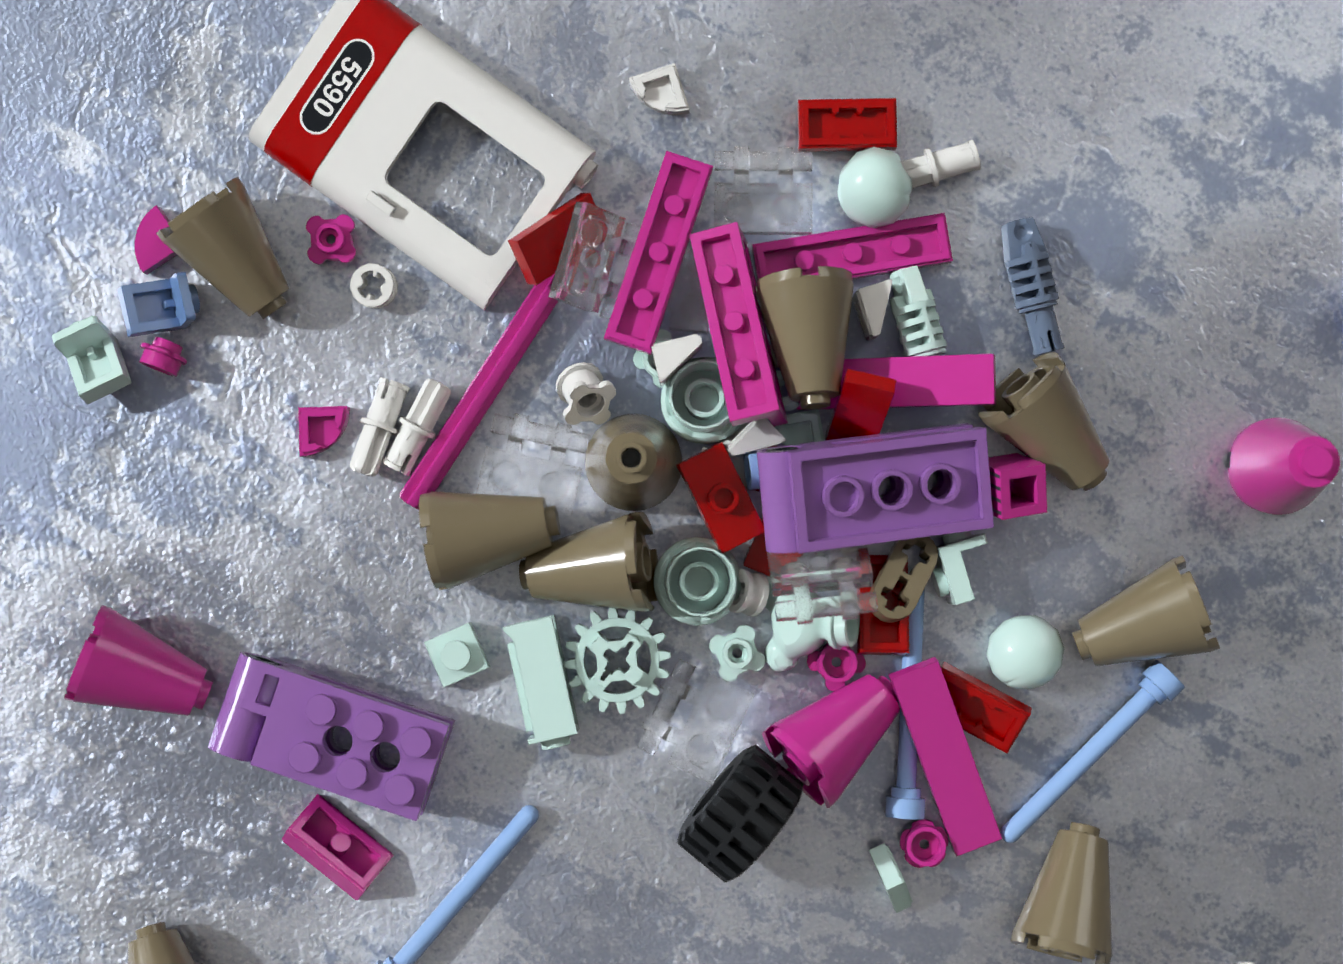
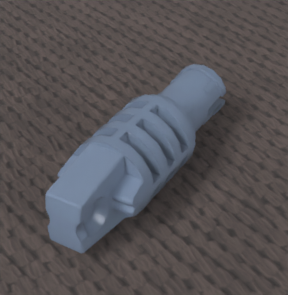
[1001,217,1065,356]

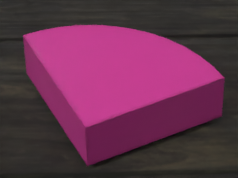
[135,205,177,275]
[298,406,350,457]

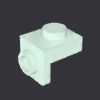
[52,316,132,405]
[931,531,988,605]

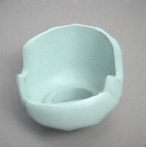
[837,147,912,228]
[986,615,1064,689]

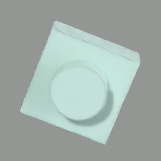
[424,622,490,688]

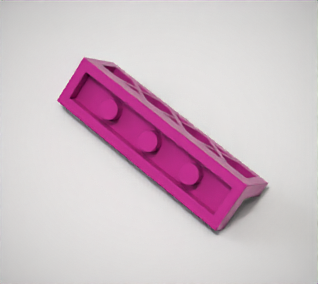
[689,222,788,427]

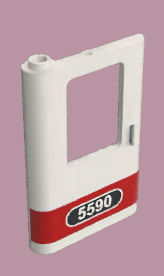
[249,0,599,311]

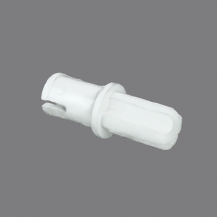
[901,140,981,189]
[350,377,410,476]
[382,379,451,476]

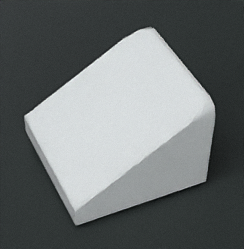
[852,279,892,341]
[651,334,702,386]
[717,418,786,456]

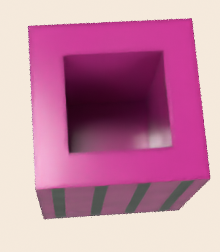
[988,453,1047,520]

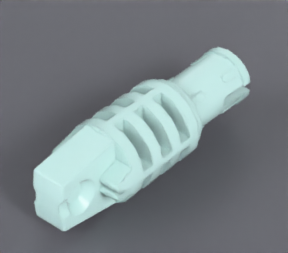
[890,265,947,357]

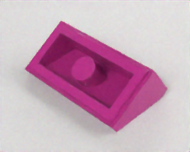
[282,794,394,900]

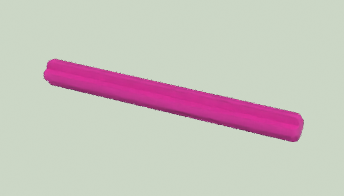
[400,263,577,510]

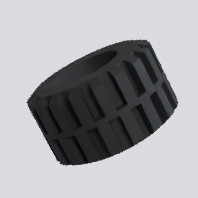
[677,745,803,882]

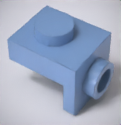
[117,272,200,338]

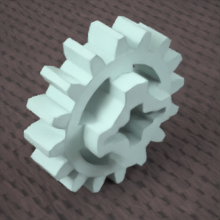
[564,608,671,714]

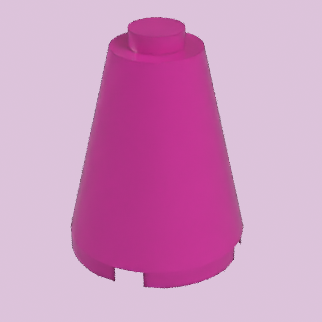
[1228,417,1340,515]
[64,605,213,716]
[762,674,900,808]

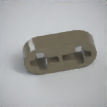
[868,537,938,623]

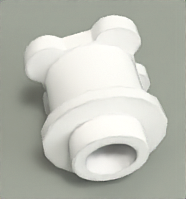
[556,362,616,425]

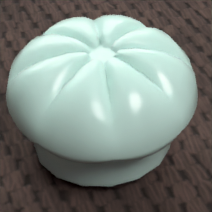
[661,357,741,444]
[654,537,742,626]

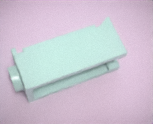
[503,615,579,750]

